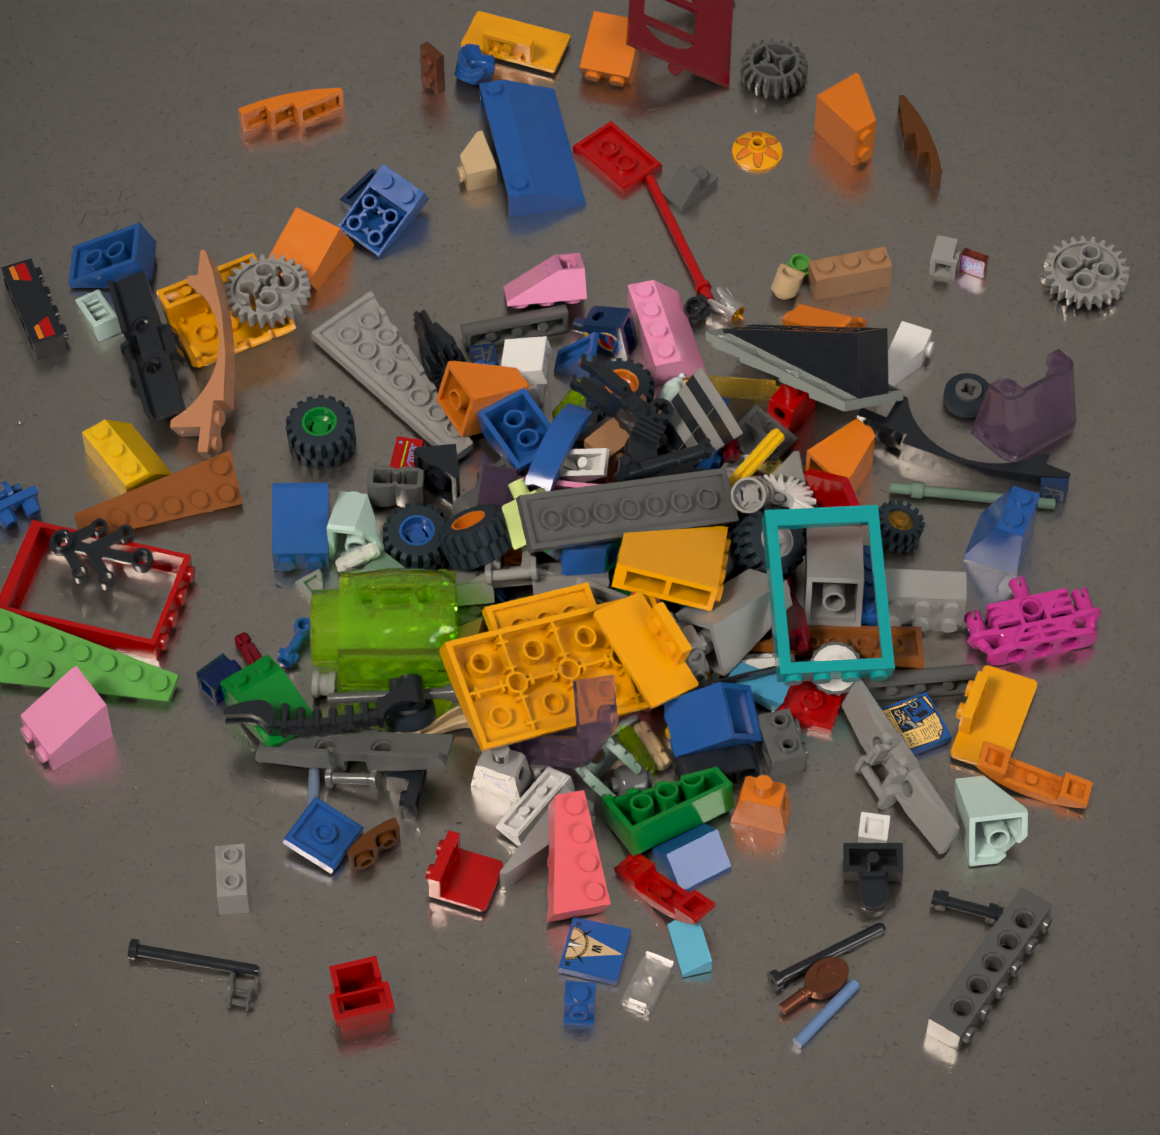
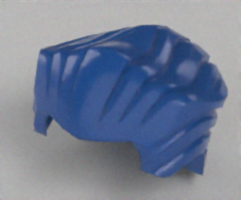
[454,44,495,85]

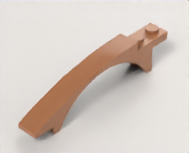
[170,250,236,460]

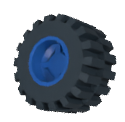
[382,502,449,579]

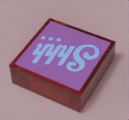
[959,248,989,279]

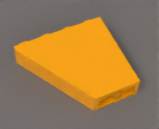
[611,526,731,612]

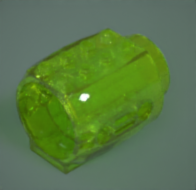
[310,568,458,689]

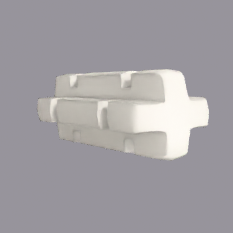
[335,543,381,573]

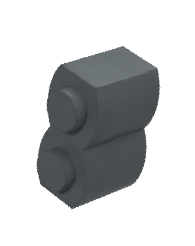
[367,465,425,508]

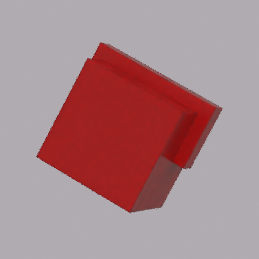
[329,956,395,1031]

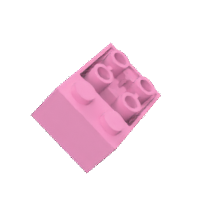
[503,253,587,309]

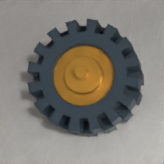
[878,500,925,553]

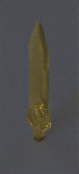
[683,375,780,402]

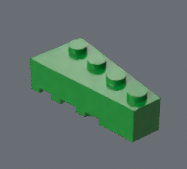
[602,766,734,856]

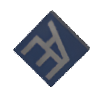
[468,343,499,366]
[1038,477,1069,502]

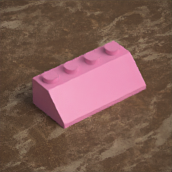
[627,280,707,386]

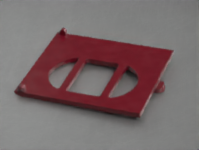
[626,0,733,88]

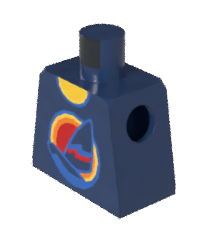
[573,306,638,361]

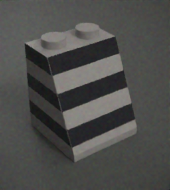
[660,367,743,461]

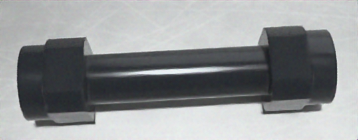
[930,890,1004,924]

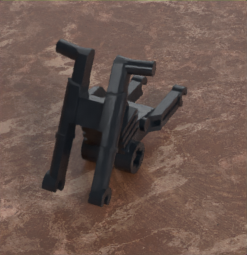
[569,353,716,482]

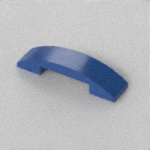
[525,403,594,492]

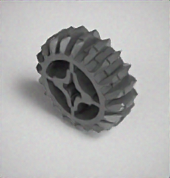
[740,38,808,100]

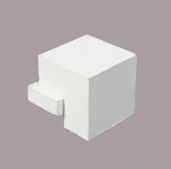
[501,336,552,406]

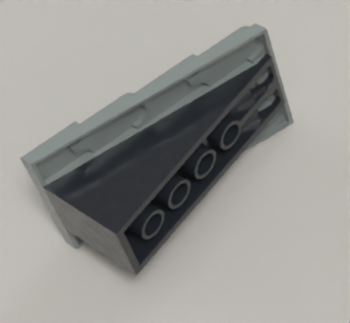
[705,322,903,411]

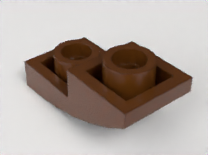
[347,817,401,871]

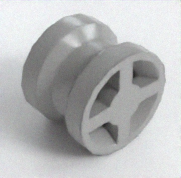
[311,670,338,698]

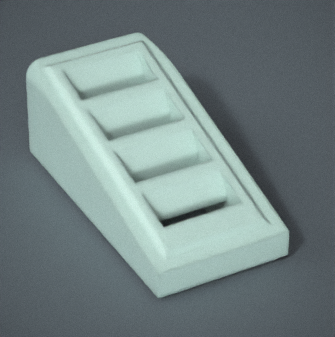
[75,290,121,341]

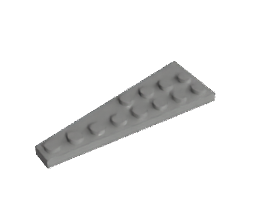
[311,291,473,460]

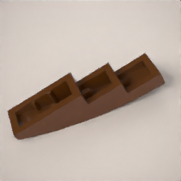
[897,95,942,188]

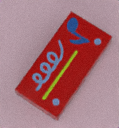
[390,436,424,469]

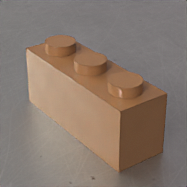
[807,246,892,301]

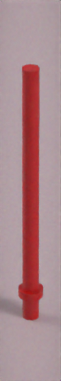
[645,174,715,305]

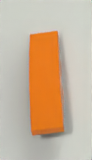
[238,88,344,132]

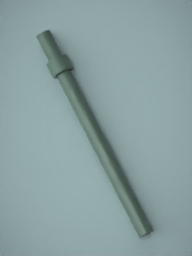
[889,481,1055,510]

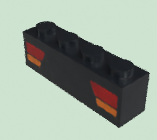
[1,258,69,361]

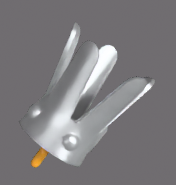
[707,286,745,323]

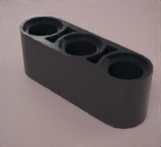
[672,744,761,785]

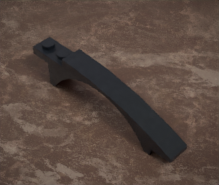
[857,396,1071,492]

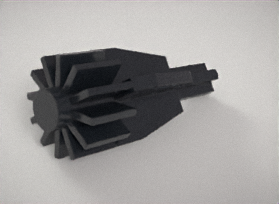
[413,310,467,385]

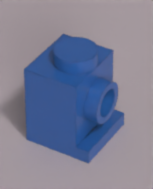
[564,981,596,1027]

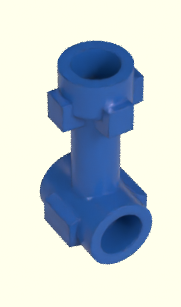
[277,617,316,668]

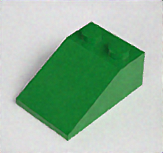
[220,654,312,747]

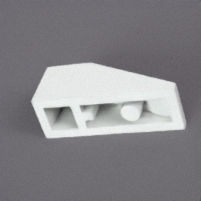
[888,321,935,386]
[558,448,610,483]

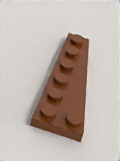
[74,451,243,535]
[752,625,924,670]

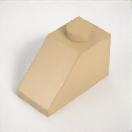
[457,130,497,191]

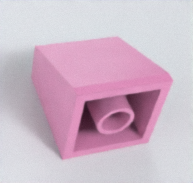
[20,666,113,771]

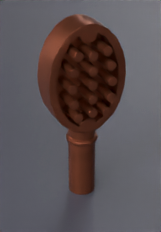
[778,957,849,1015]

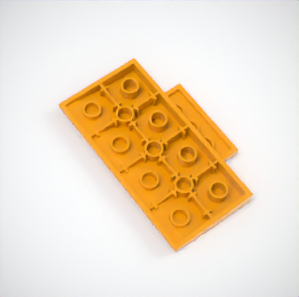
[439,582,663,752]

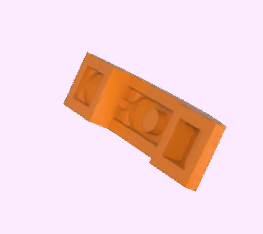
[976,741,1093,809]

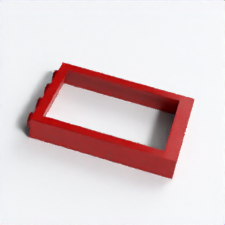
[0,520,196,660]

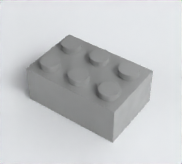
[877,568,967,633]

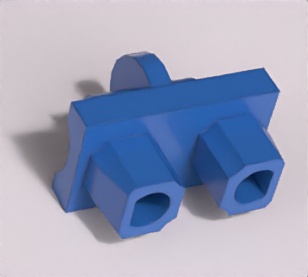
[0,480,41,530]

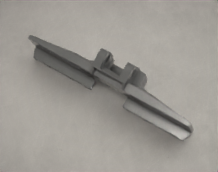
[255,729,454,789]

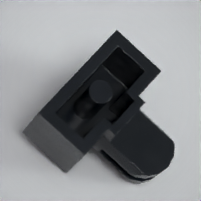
[843,843,903,912]

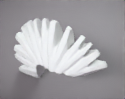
[758,474,816,509]

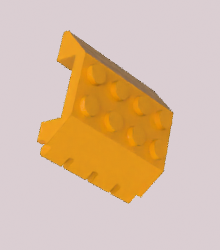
[156,253,296,368]

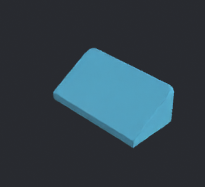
[667,920,712,977]

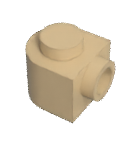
[771,263,805,300]

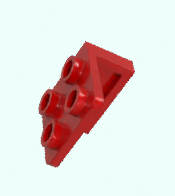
[425,830,503,912]

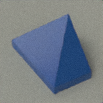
[554,332,599,378]

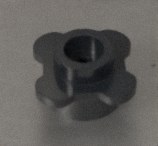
[684,294,711,325]

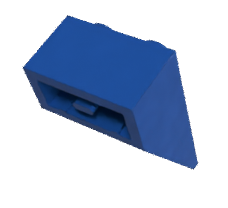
[338,164,429,257]

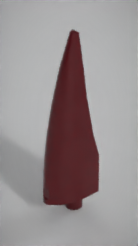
[784,573,812,652]

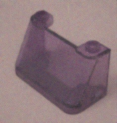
[970,349,1077,462]

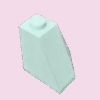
[327,491,385,565]
[955,776,1028,866]

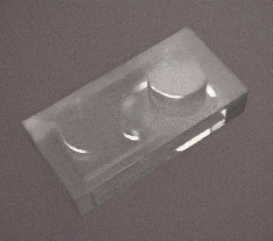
[621,951,674,1016]

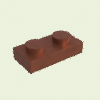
[419,41,445,95]

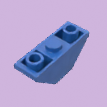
[560,540,620,576]

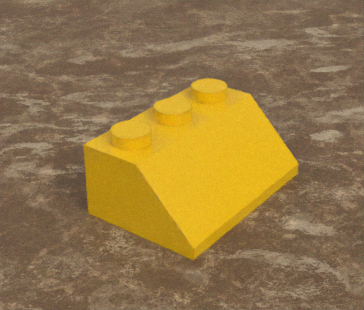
[82,419,173,495]

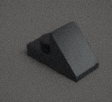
[386,769,428,821]

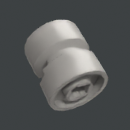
[731,476,775,513]

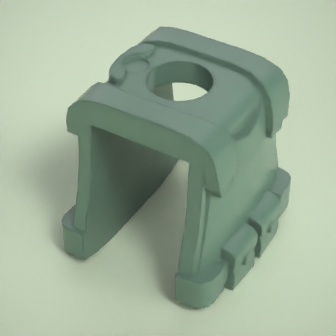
[568,727,641,798]

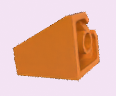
[782,304,867,327]

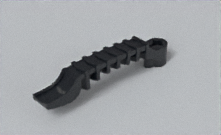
[224,674,425,738]

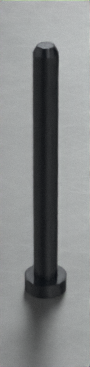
[767,922,886,992]
[127,938,260,976]

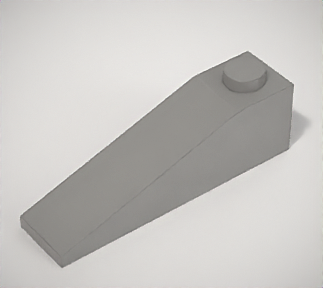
[500,787,596,889]

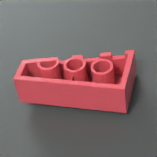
[546,790,611,923]

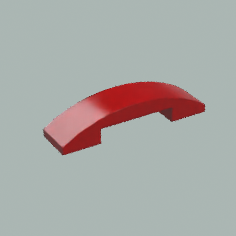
[614,854,716,924]

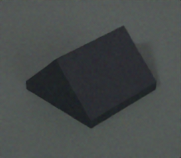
[413,444,460,507]

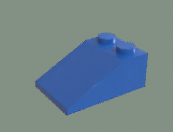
[68,222,157,288]
[477,387,551,472]

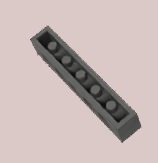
[926,887,1053,1051]

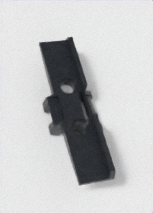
[107,270,186,424]

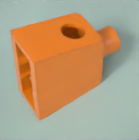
[731,775,791,834]

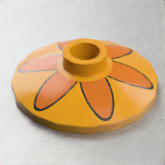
[732,131,783,172]

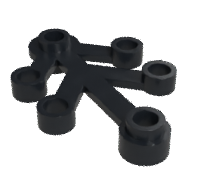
[49,519,154,590]

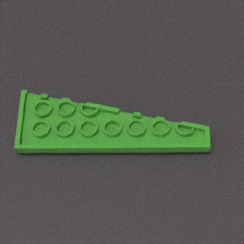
[0,608,180,703]

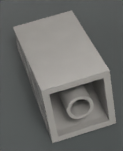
[804,526,864,627]
[675,569,793,676]

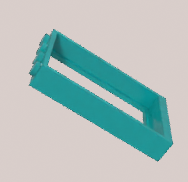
[762,505,895,686]

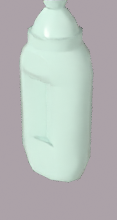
[655,373,685,413]

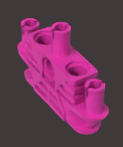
[964,576,1101,666]

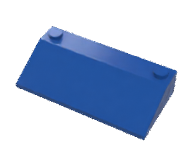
[479,80,586,218]

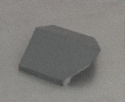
[737,404,798,461]

